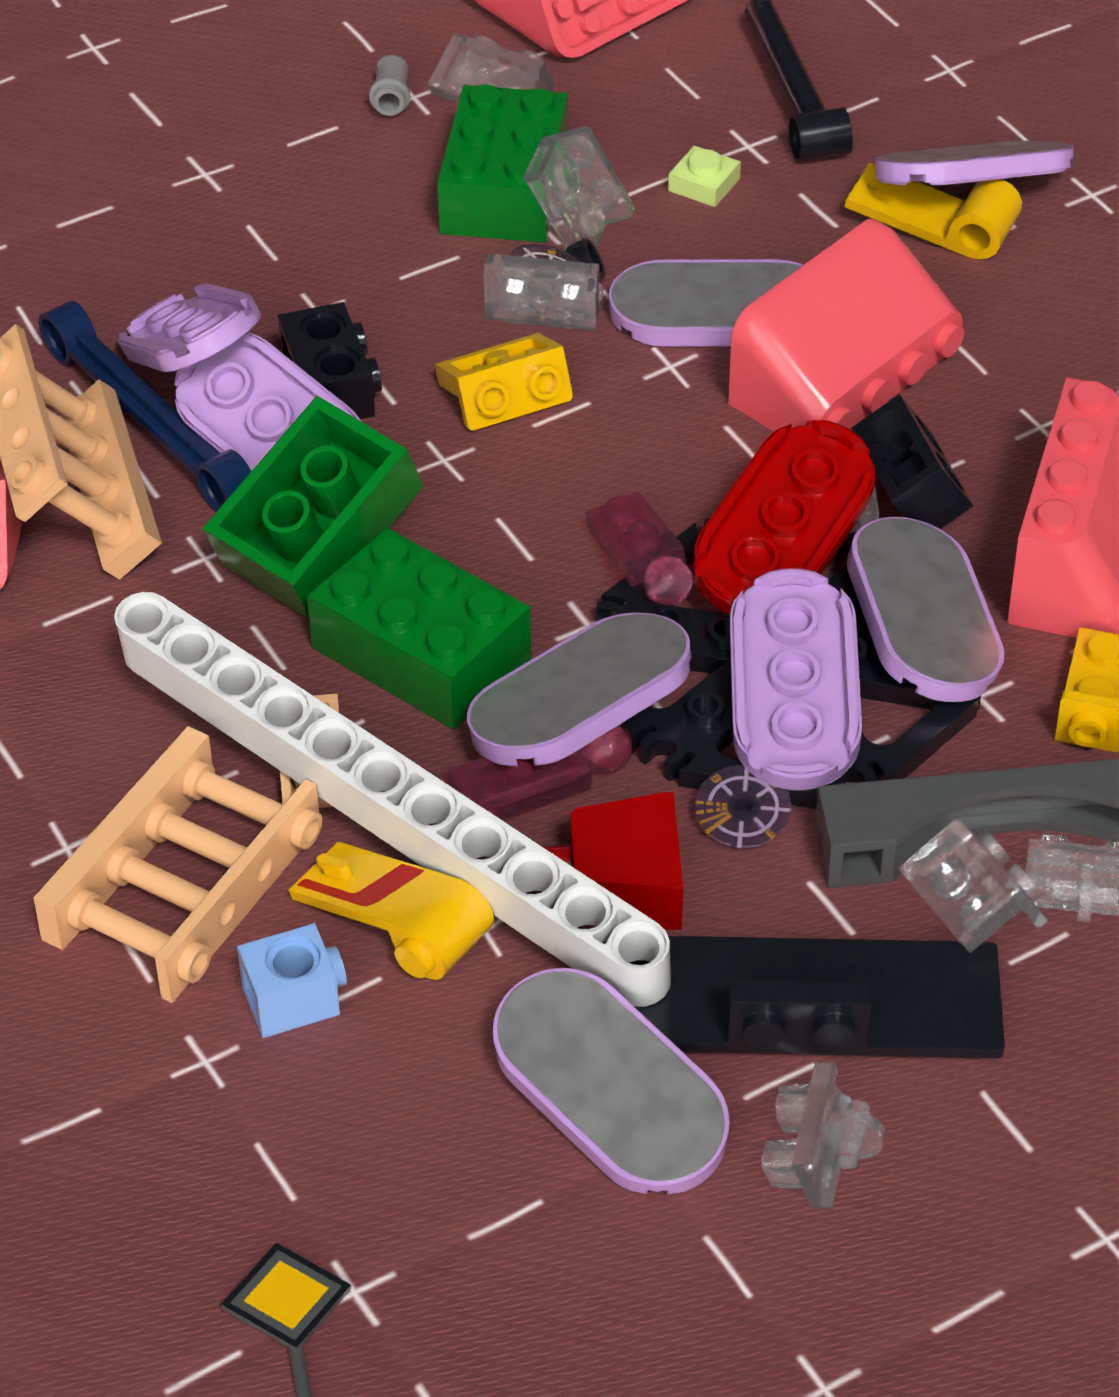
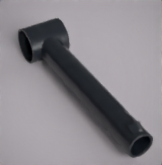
[744,0,853,162]

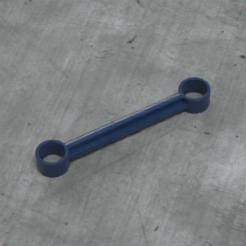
[38,300,251,513]

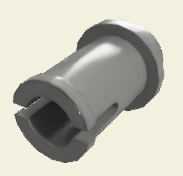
[369,55,410,116]

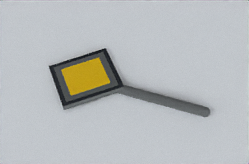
[221,1243,351,1397]

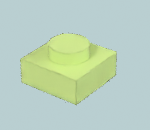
[668,145,741,207]

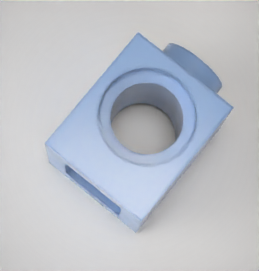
[237,923,347,1039]

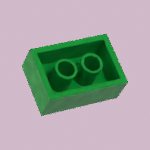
[437,84,568,243]
[202,395,424,619]
[307,528,532,730]

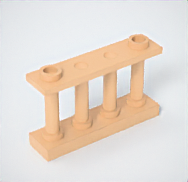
[0,324,162,579]
[33,726,322,1003]

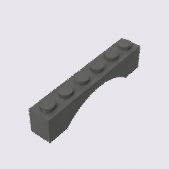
[815,759,1119,888]

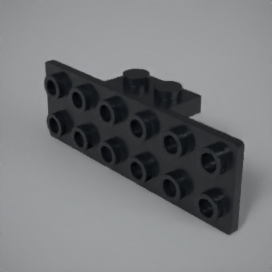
[630,936,1005,1058]

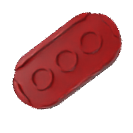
[693,420,876,615]

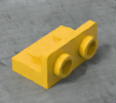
[435,333,573,431]

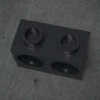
[278,302,382,419]
[851,394,973,529]

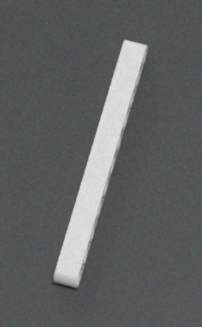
[114,592,671,1007]

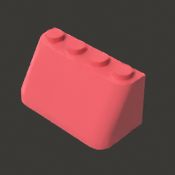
[728,219,965,432]
[1007,377,1119,638]

